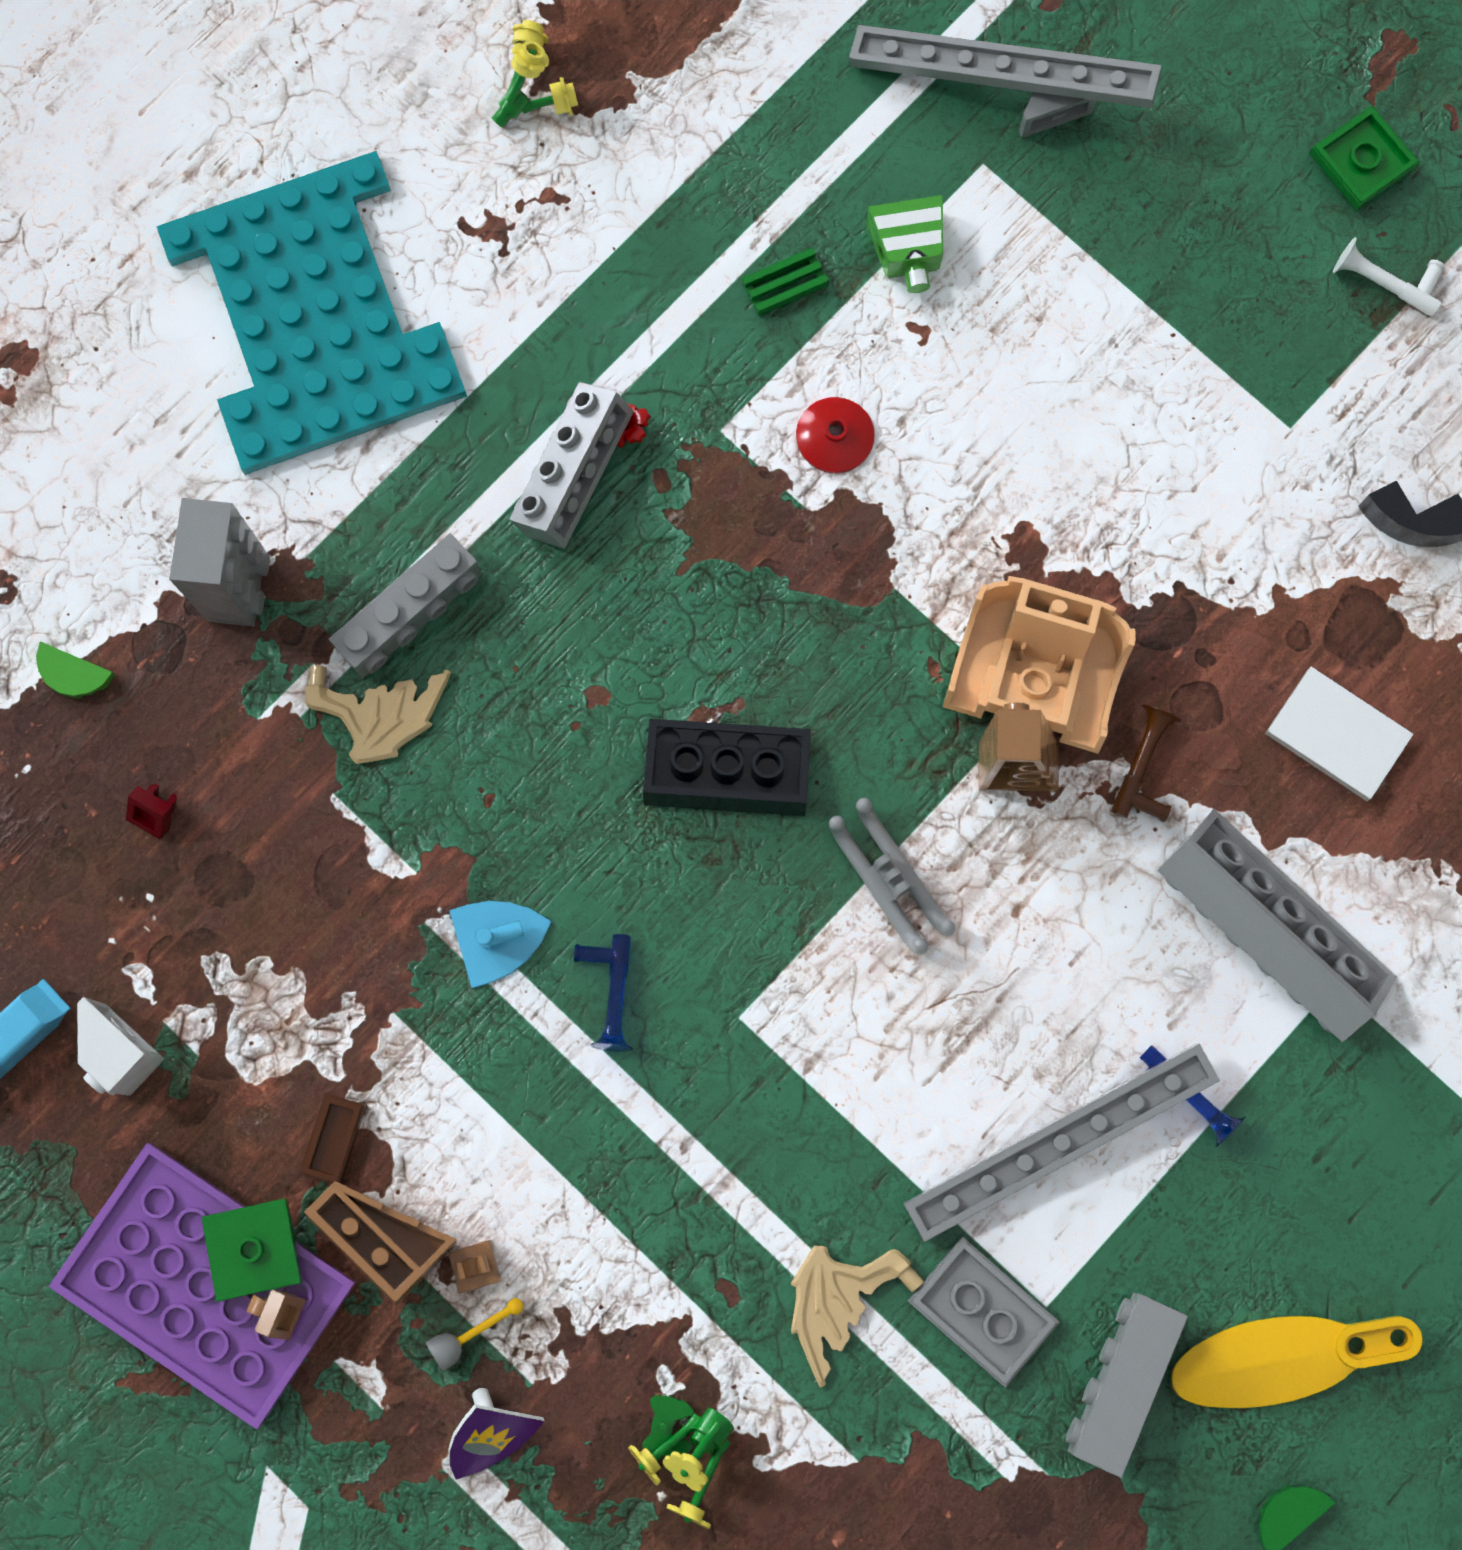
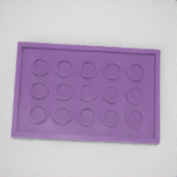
[48,1142,357,1430]

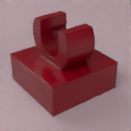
[126,783,177,840]

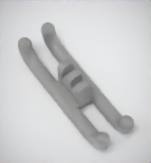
[829,798,956,955]

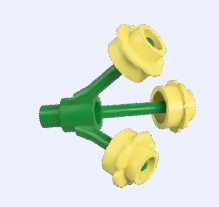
[491,20,578,128]

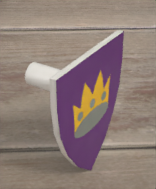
[448,1388,545,1480]

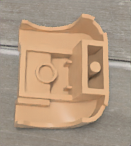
[943,576,1136,754]

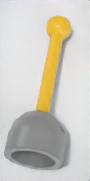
[426,1298,524,1372]

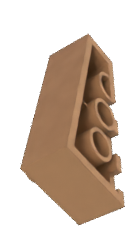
[978,703,1059,792]

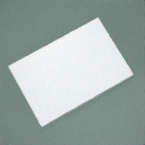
[1265,667,1413,801]

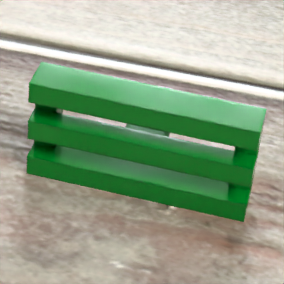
[742,247,829,316]

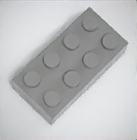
[169,498,270,627]

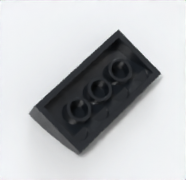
[643,719,811,816]

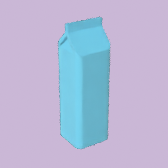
[0,979,71,1079]

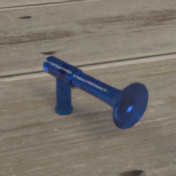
[574,934,633,1052]
[1140,1045,1246,1148]

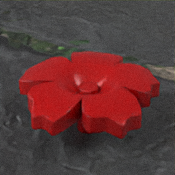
[616,403,651,448]

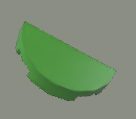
[36,641,116,699]

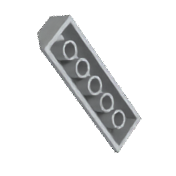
[1157,809,1397,1042]

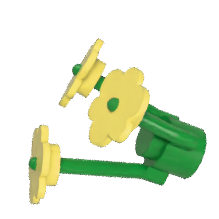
[628,1408,734,1529]

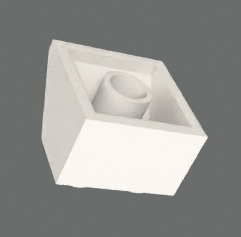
[77,997,165,1096]

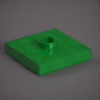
[1309,105,1420,211]
[201,1198,303,1302]

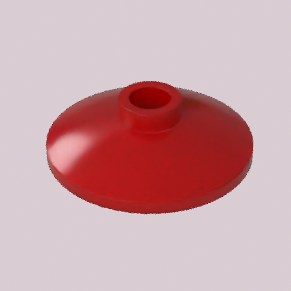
[796,397,875,473]

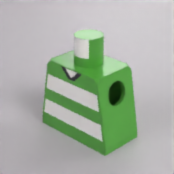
[866,195,943,293]

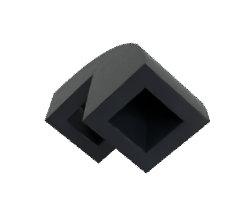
[1358,480,1462,547]

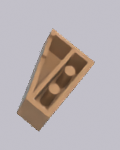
[304,1181,457,1307]

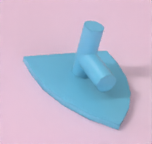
[449,901,552,989]

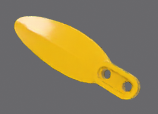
[1171,1316,1422,1408]

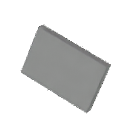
[907,1237,1059,1388]

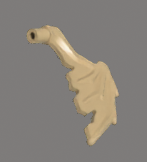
[305,665,451,764]
[791,1246,924,1387]

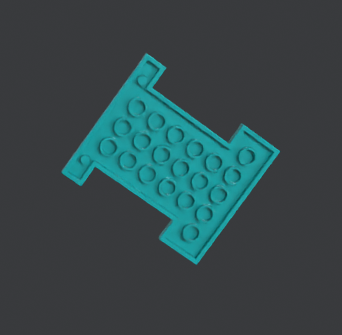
[156,151,467,475]

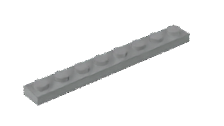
[849,25,1162,108]
[904,1043,1220,1242]

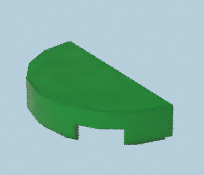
[1259,1486,1335,1550]

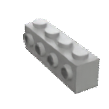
[509,382,634,549]
[328,533,482,679]
[1065,1292,1188,1478]

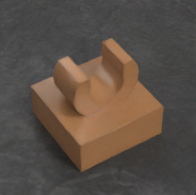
[448,1240,502,1294]
[247,1290,306,1340]

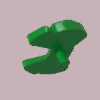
[642,1395,694,1456]

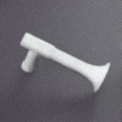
[1332,237,1446,317]

